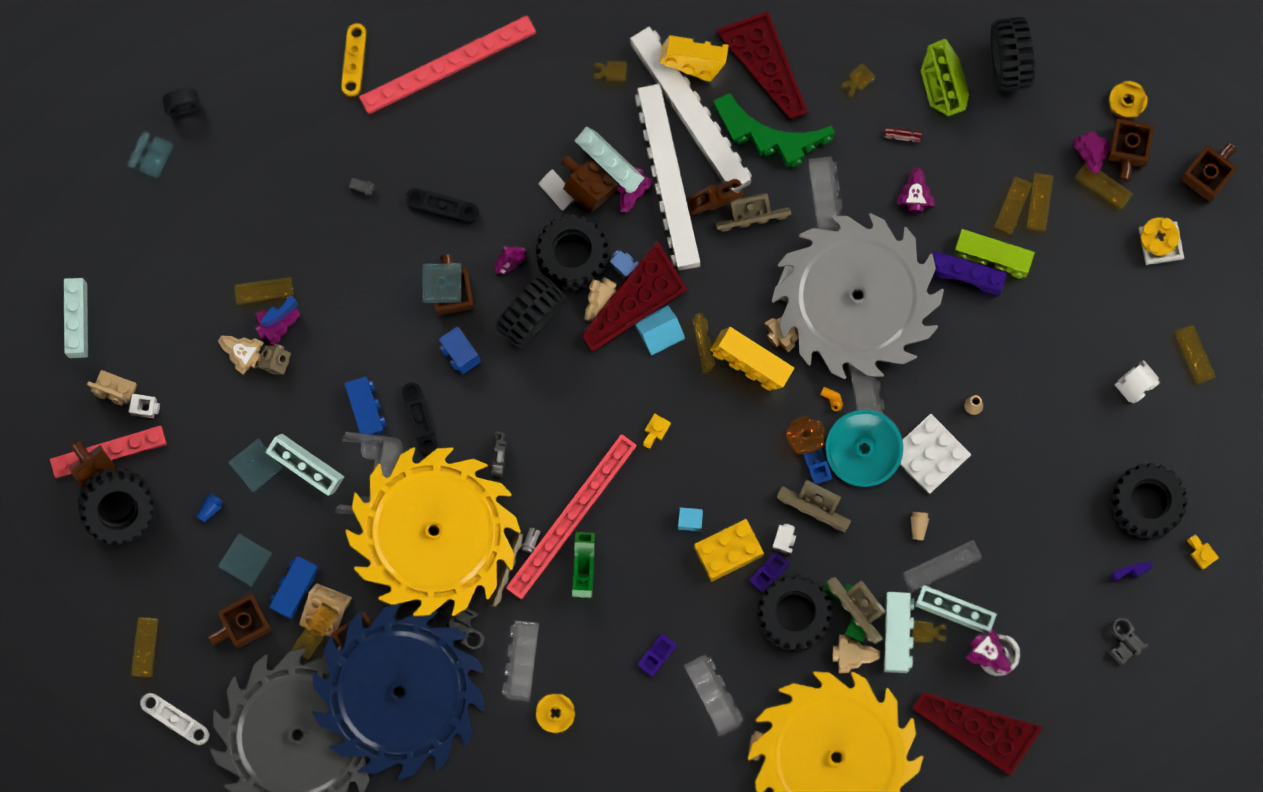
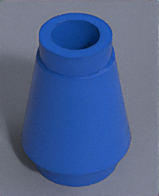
[196,493,224,522]

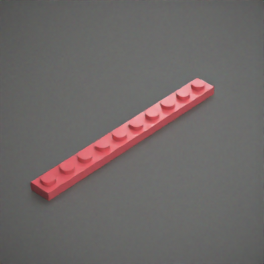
[359,16,536,115]
[506,434,637,600]

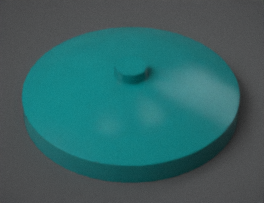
[826,409,903,487]

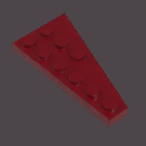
[716,11,808,120]
[581,241,687,352]
[912,692,1043,776]

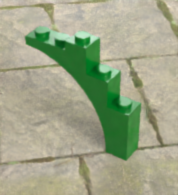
[713,93,835,168]

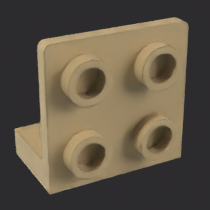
[87,370,137,406]
[299,583,352,639]

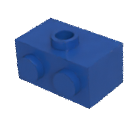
[439,327,481,375]

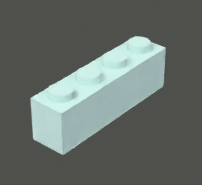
[575,126,644,192]
[64,278,88,358]
[265,434,344,496]
[915,585,997,634]
[884,592,914,673]

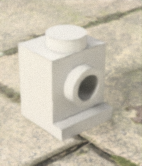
[129,394,160,419]
[772,524,796,556]

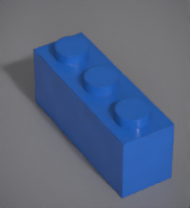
[344,376,387,441]
[269,556,320,620]

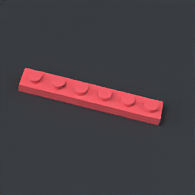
[50,426,167,478]

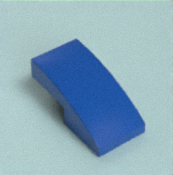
[261,296,298,328]
[801,443,832,484]

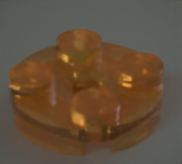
[786,416,825,454]

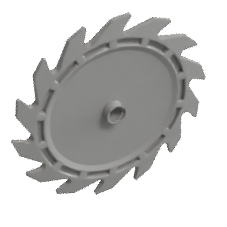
[772,213,944,379]

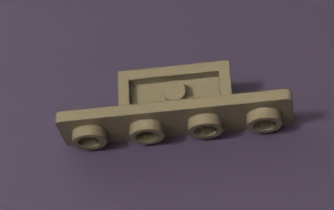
[715,193,791,231]
[776,480,851,532]
[486,533,523,607]
[827,577,886,644]

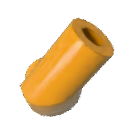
[820,387,843,412]

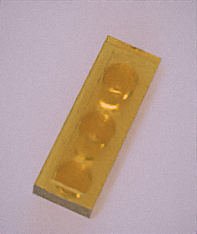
[1075,163,1133,210]
[1026,173,1053,232]
[994,176,1032,236]
[234,277,294,305]
[693,313,715,374]
[1175,325,1216,385]
[292,602,339,660]
[131,617,159,678]

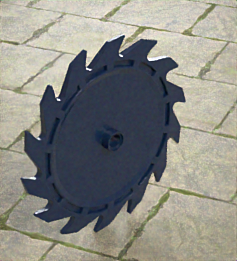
[312,604,484,780]

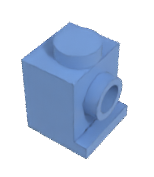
[610,250,639,279]

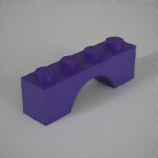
[933,251,1007,296]

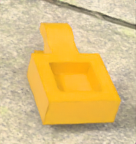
[643,413,671,449]
[1187,534,1219,570]

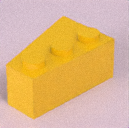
[659,35,729,82]

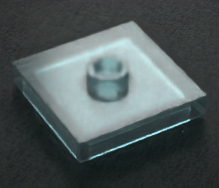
[422,264,461,303]
[228,438,283,492]
[218,534,272,587]

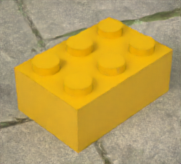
[694,519,764,582]

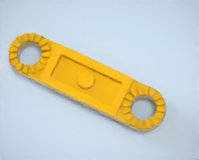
[341,23,366,97]

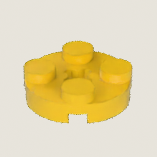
[1109,81,1148,119]
[1140,217,1180,256]
[536,694,575,734]

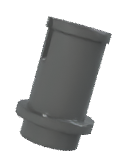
[349,178,375,196]

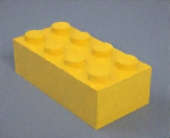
[710,327,794,391]

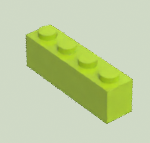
[953,229,1035,278]

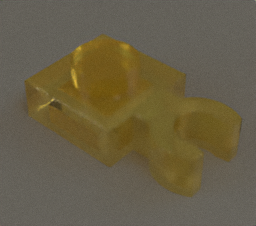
[594,61,627,82]
[841,63,875,97]
[913,622,947,643]

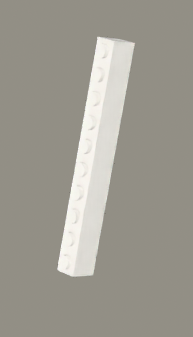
[630,27,752,193]
[635,84,700,271]

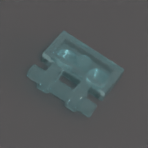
[128,131,174,179]

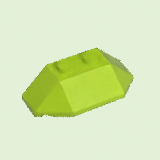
[921,39,969,116]

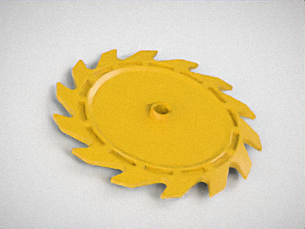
[345,447,521,616]
[748,671,923,792]

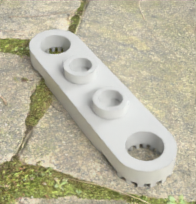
[141,693,209,745]

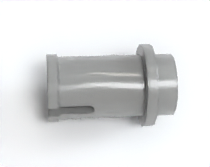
[521,528,541,554]

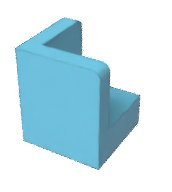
[678,507,703,532]

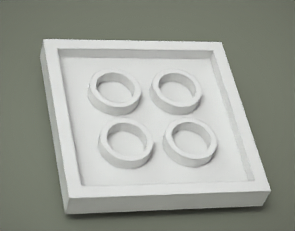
[900,414,971,495]

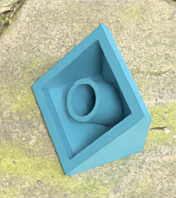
[635,305,685,356]

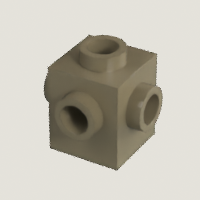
[258,344,291,375]

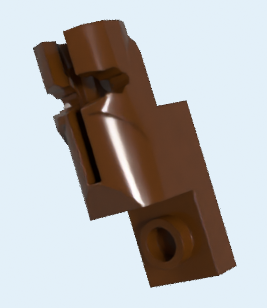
[686,179,744,216]

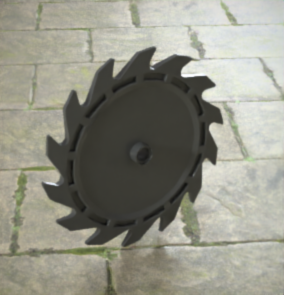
[210,648,369,792]

